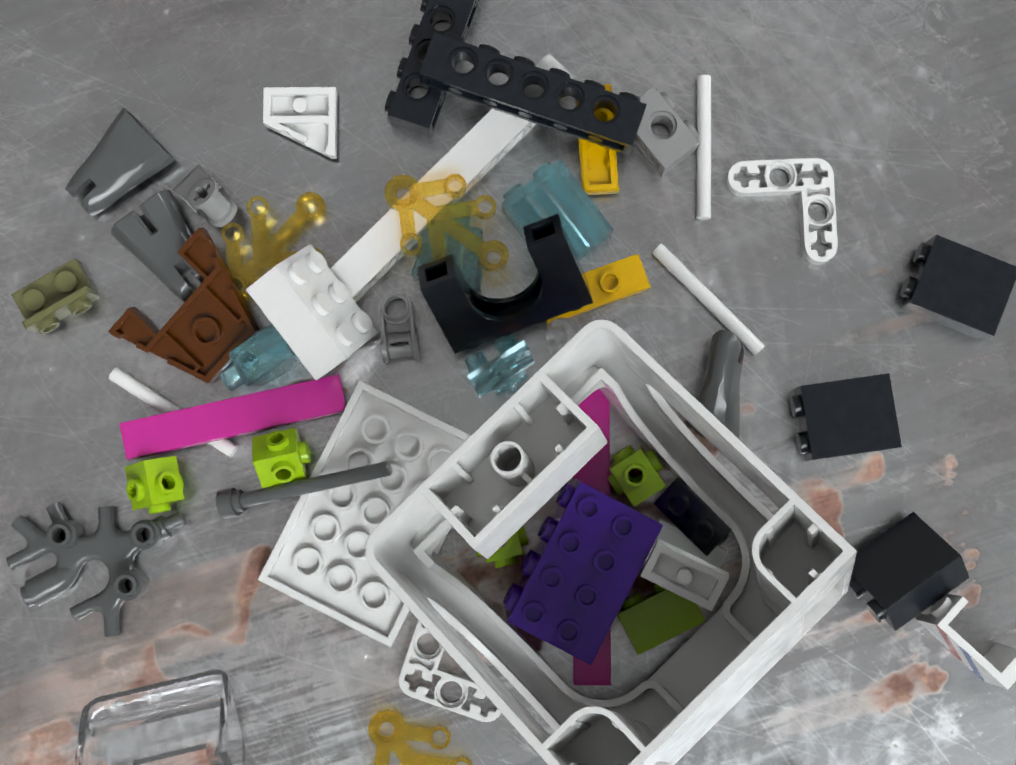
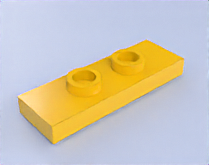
[575,84,619,196]
[546,253,651,326]

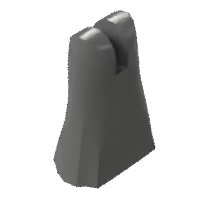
[65,108,175,217]
[111,190,204,302]
[685,329,746,439]

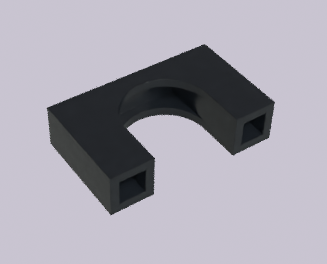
[418,213,593,354]

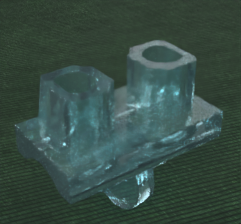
[465,334,535,397]

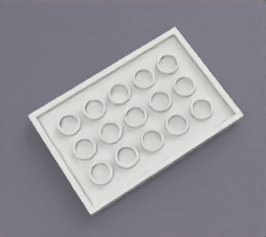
[258,380,471,647]

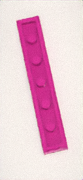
[119,374,346,461]

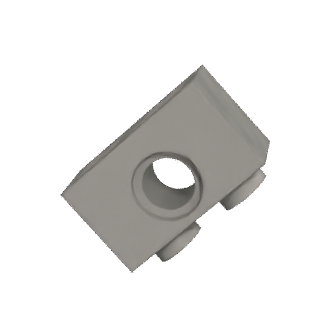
[634,86,699,178]

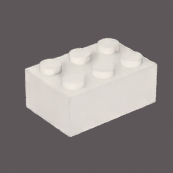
[246,244,378,380]

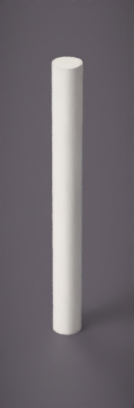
[696,75,711,220]
[652,243,765,356]
[108,367,239,458]

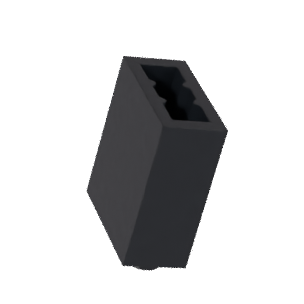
[900,235,1016,341]
[790,373,902,461]
[848,512,970,631]

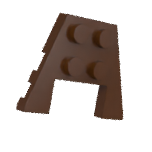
[108,227,260,383]

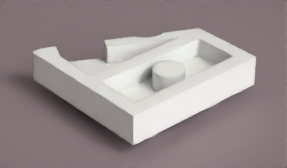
[263,87,338,159]

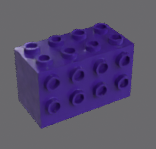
[502,478,663,665]

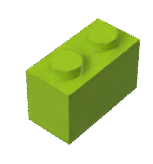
[617,584,706,655]

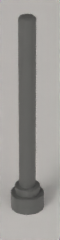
[216,461,392,520]

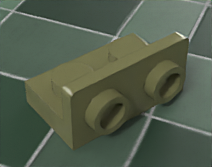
[11,258,100,334]

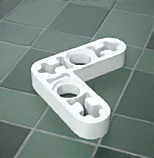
[725,158,838,265]
[399,620,501,722]

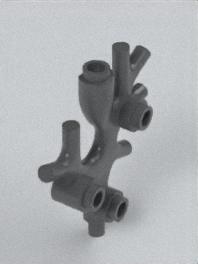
[6,502,186,637]

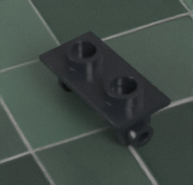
[653,477,732,556]

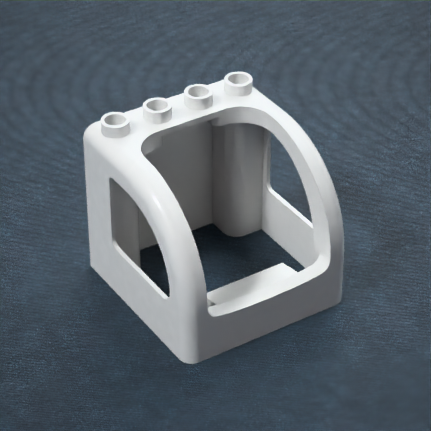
[365,320,857,765]

